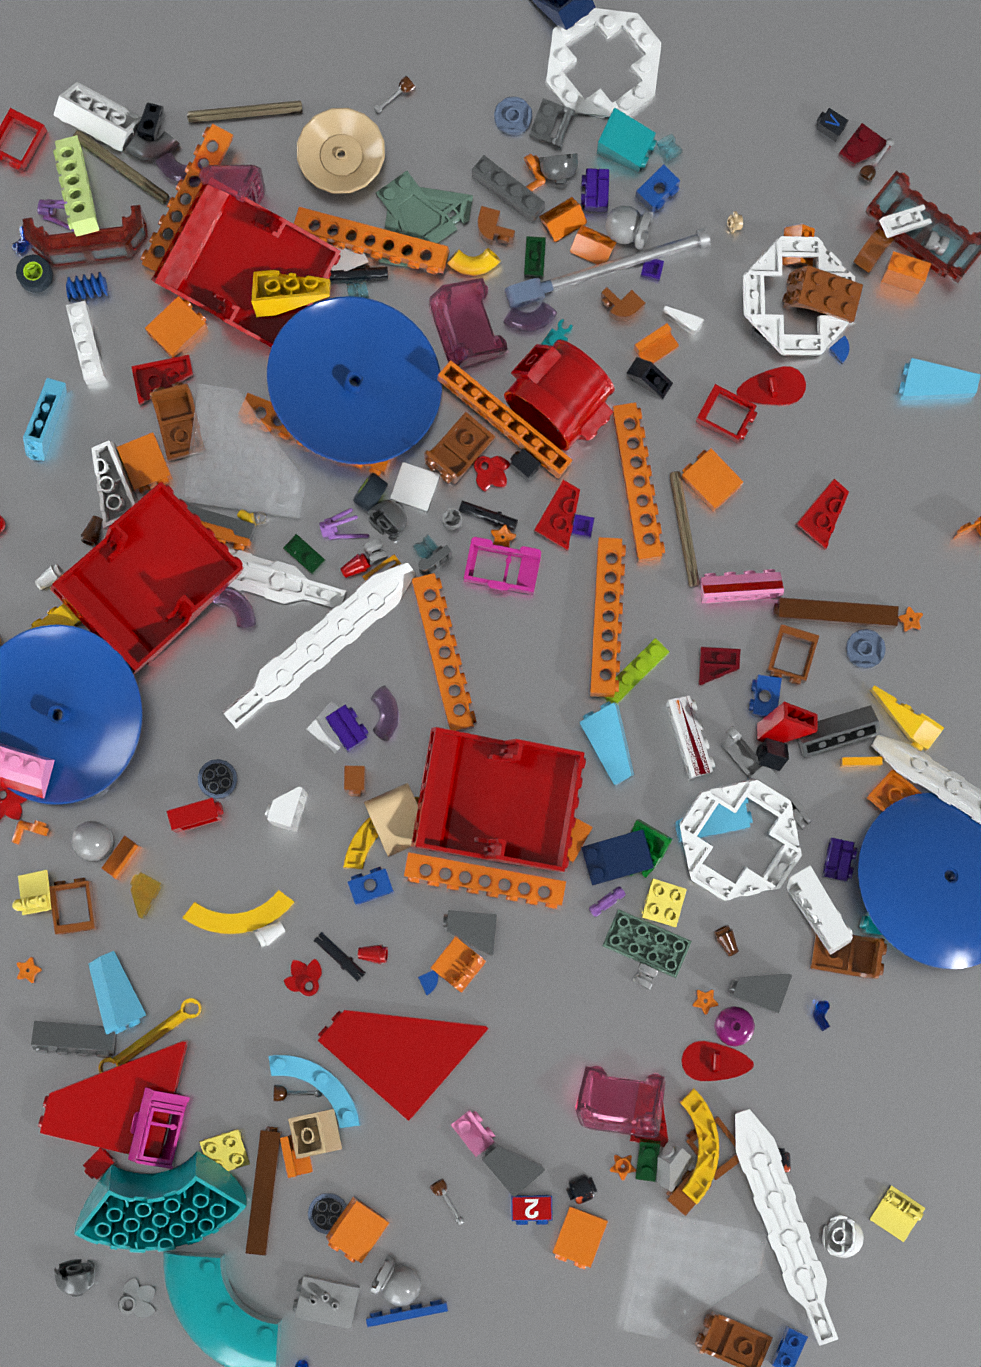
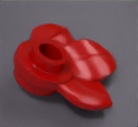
[474,456,510,491]
[0,786,28,820]
[284,959,322,996]

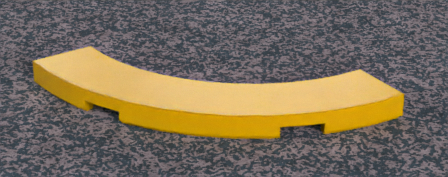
[343,797,419,870]
[182,890,295,934]
[680,1088,719,1204]

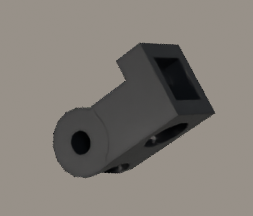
[137,102,164,141]

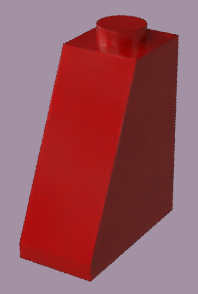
[757,701,818,743]

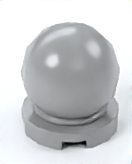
[605,205,653,250]
[71,821,114,862]
[369,1255,421,1306]

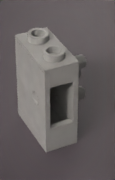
[292,1275,360,1329]

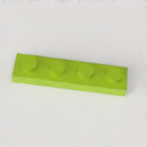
[603,638,670,704]

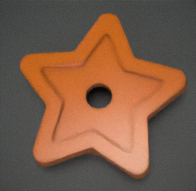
[491,524,516,548]
[898,607,923,632]
[17,957,42,983]
[692,989,719,1015]
[610,1155,636,1180]

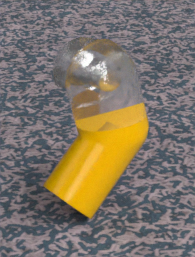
[237,509,268,526]

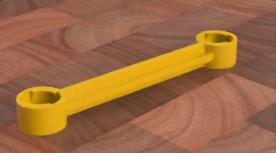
[98,998,202,1073]

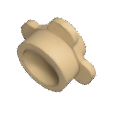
[727,211,743,233]

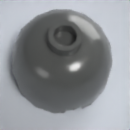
[539,153,578,184]
[367,500,407,539]
[54,1259,96,1297]

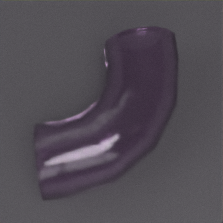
[155,152,203,184]
[503,302,558,332]
[213,587,256,628]
[371,685,399,741]

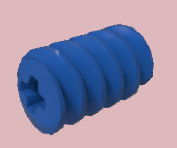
[66,272,108,302]

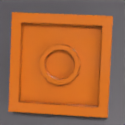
[867,769,922,811]

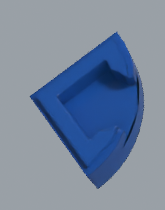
[829,335,849,363]
[418,970,438,995]

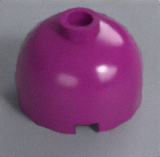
[714,1006,755,1047]

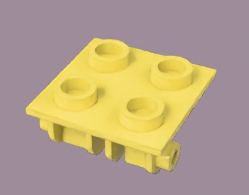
[12,870,52,915]
[642,878,687,928]
[199,1129,250,1171]
[869,1185,925,1242]

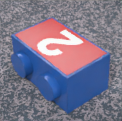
[511,1195,553,1225]

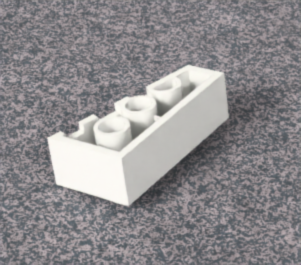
[91,440,139,530]
[786,866,853,955]

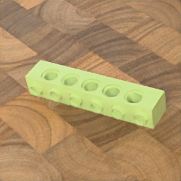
[53,135,99,237]

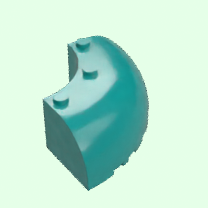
[74,1151,247,1253]
[163,1251,282,1367]

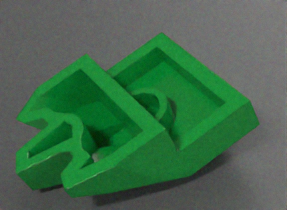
[630,819,673,878]

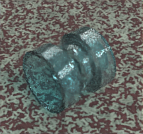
[657,134,683,161]
[346,279,369,298]
[412,535,438,559]

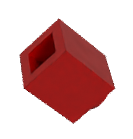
[83,1148,117,1180]

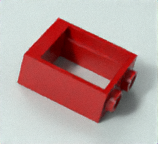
[0,108,47,171]
[696,384,758,443]
[166,797,224,833]

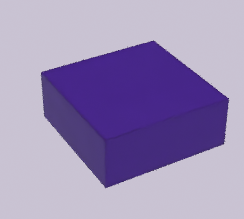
[641,259,664,281]
[571,514,595,538]

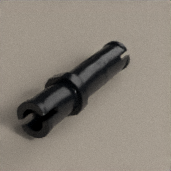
[329,266,388,282]
[459,500,518,531]
[314,932,366,982]

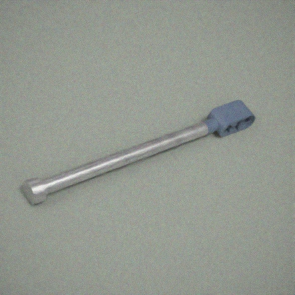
[504,227,711,309]

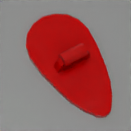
[736,366,806,405]
[681,1041,754,1081]

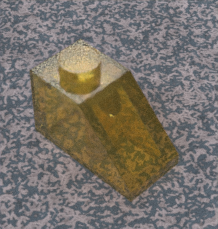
[130,872,164,919]

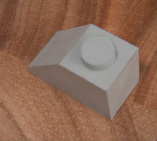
[657,1140,695,1192]

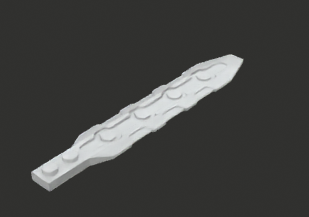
[228,549,347,608]
[222,562,416,728]
[871,735,981,824]
[735,1109,838,1346]

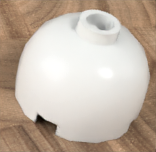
[822,1215,864,1258]

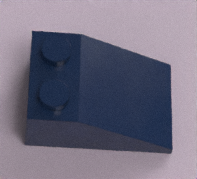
[531,0,596,30]
[581,829,654,886]

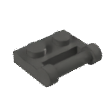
[529,98,576,147]
[418,545,452,576]

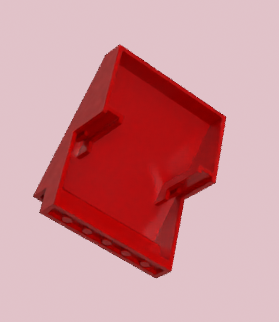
[151,176,341,348]
[50,481,244,674]
[411,727,586,872]

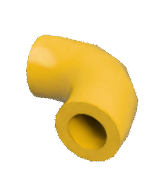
[446,248,501,276]

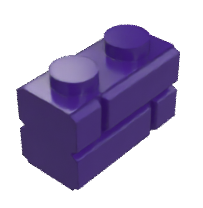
[581,168,609,212]
[325,704,369,752]
[822,838,857,883]

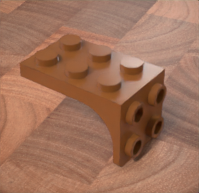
[782,265,863,323]
[149,382,206,461]
[424,412,496,485]
[810,933,887,979]
[695,1310,773,1367]

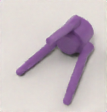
[37,199,74,231]
[319,508,369,540]

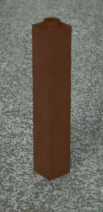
[773,598,899,629]
[245,1126,282,1256]

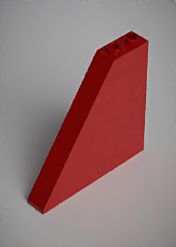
[318,1010,489,1121]
[38,1040,189,1158]

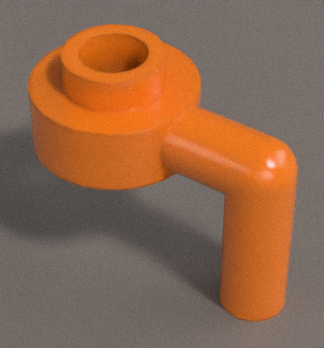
[524,153,546,191]
[11,820,49,844]

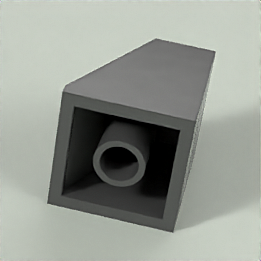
[443,910,497,956]
[728,974,792,1014]
[482,1144,545,1197]

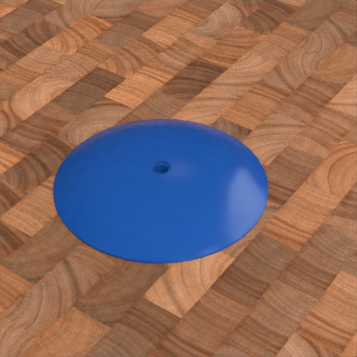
[267,296,442,465]
[0,625,142,804]
[858,793,981,969]

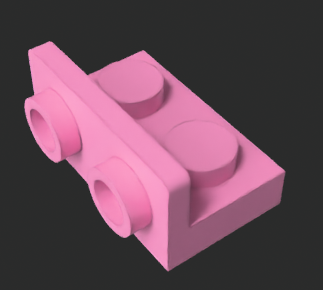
[451,1110,495,1157]

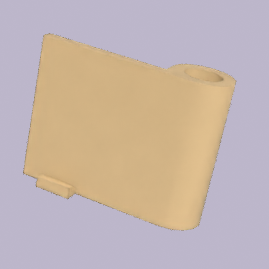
[364,783,418,857]

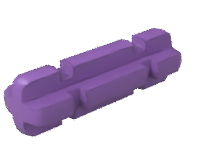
[589,886,626,917]

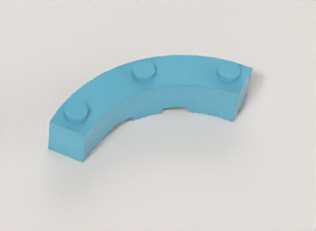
[269,1055,361,1128]

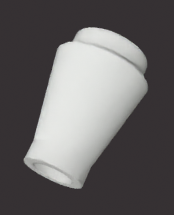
[35,564,64,590]
[254,921,285,947]

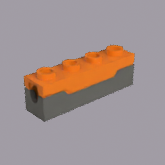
[187,504,256,551]

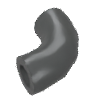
[125,131,180,161]

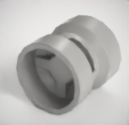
[923,230,950,256]
[442,508,462,531]
[363,539,388,565]
[632,963,659,989]

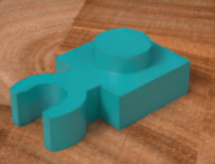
[541,319,573,346]

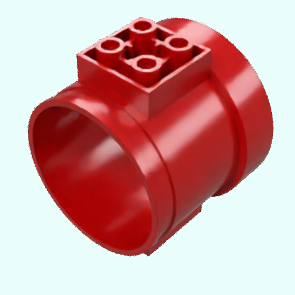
[504,340,615,451]

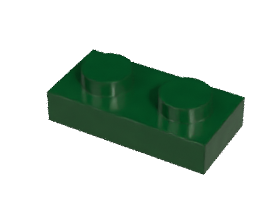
[524,236,546,277]
[283,534,326,575]
[635,1139,661,1182]

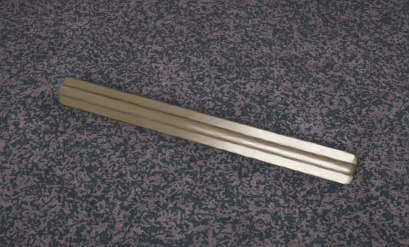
[187,100,302,123]
[73,130,169,204]
[670,471,700,587]

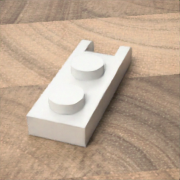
[879,205,932,238]

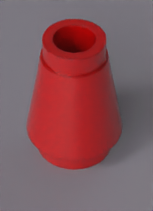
[340,553,371,578]
[358,944,388,964]

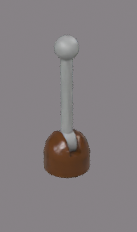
[374,76,416,113]
[859,138,894,182]
[273,1085,322,1101]
[430,1178,464,1225]

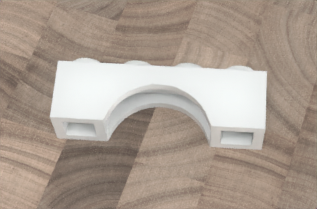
[66,301,106,385]

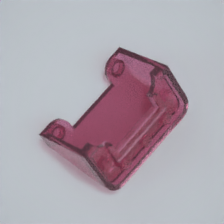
[199,164,266,205]
[429,278,508,368]
[575,1066,666,1138]

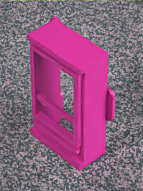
[464,537,541,595]
[128,1087,190,1169]

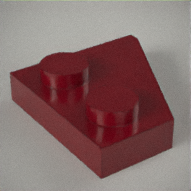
[838,123,891,166]
[698,647,741,685]

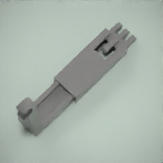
[721,726,812,833]

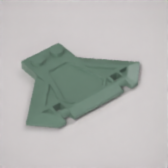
[376,171,473,267]

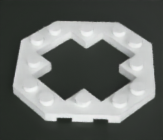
[546,8,661,118]
[743,236,856,356]
[679,778,802,901]

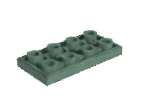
[602,909,692,978]

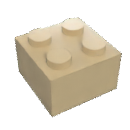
[288,1109,342,1159]

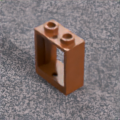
[766,624,819,685]
[49,878,98,935]
[685,1116,739,1180]

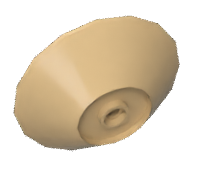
[297,108,385,194]

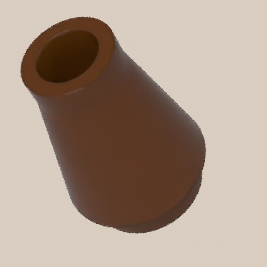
[81,516,103,546]
[714,925,739,956]

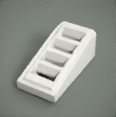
[662,306,704,336]

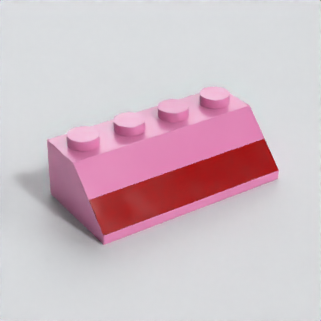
[700,569,784,603]
[0,744,55,798]

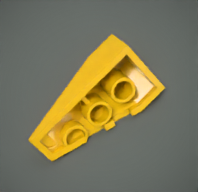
[251,270,331,317]
[870,685,944,751]

